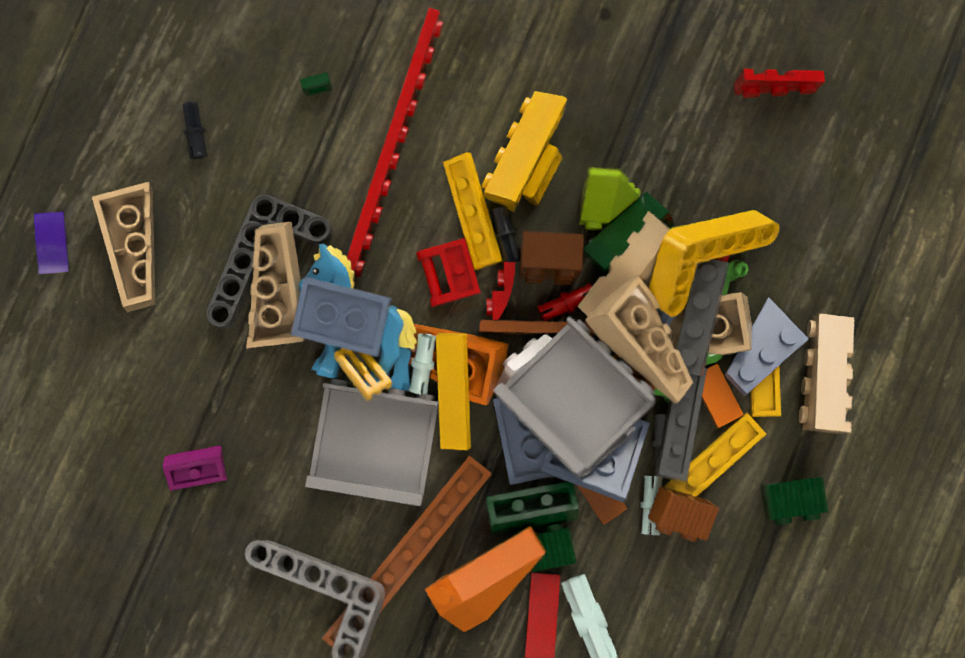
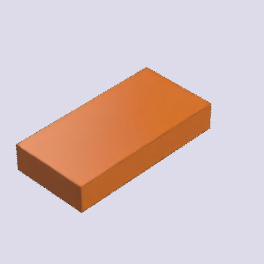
[702,364,744,428]

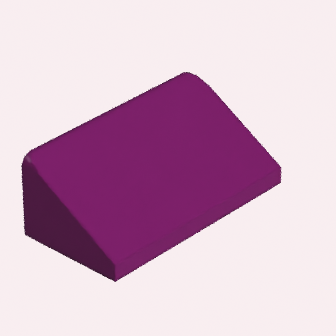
[162,446,227,491]

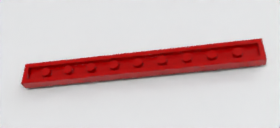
[347,8,444,282]

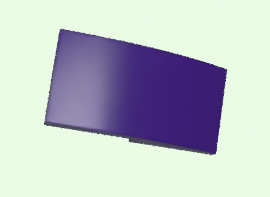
[34,211,70,274]

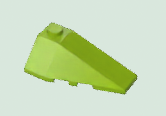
[579,168,641,231]

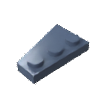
[725,297,809,397]

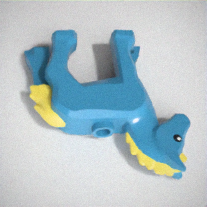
[299,244,417,391]

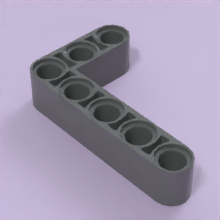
[206,195,333,330]

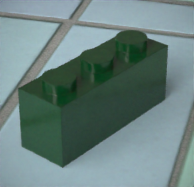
[583,192,675,276]
[486,482,579,536]

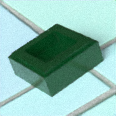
[300,72,333,96]

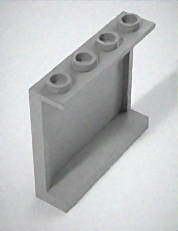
[493,316,655,479]
[305,379,439,506]

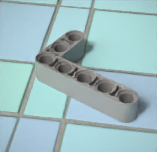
[245,540,385,658]

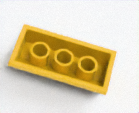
[481,91,567,212]

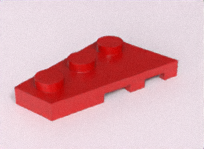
[734,69,825,98]

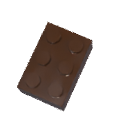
[519,231,583,286]

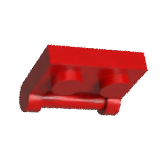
[416,238,481,308]

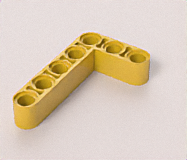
[649,210,779,317]

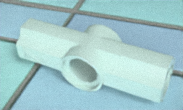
[561,574,618,658]

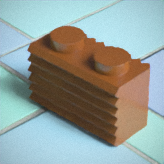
[648,486,720,542]

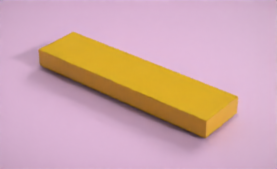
[443,152,503,270]
[436,333,471,450]
[663,413,766,497]

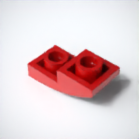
[487,262,515,320]

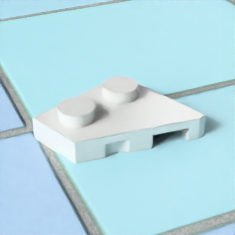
[496,333,552,387]

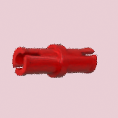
[537,283,592,322]

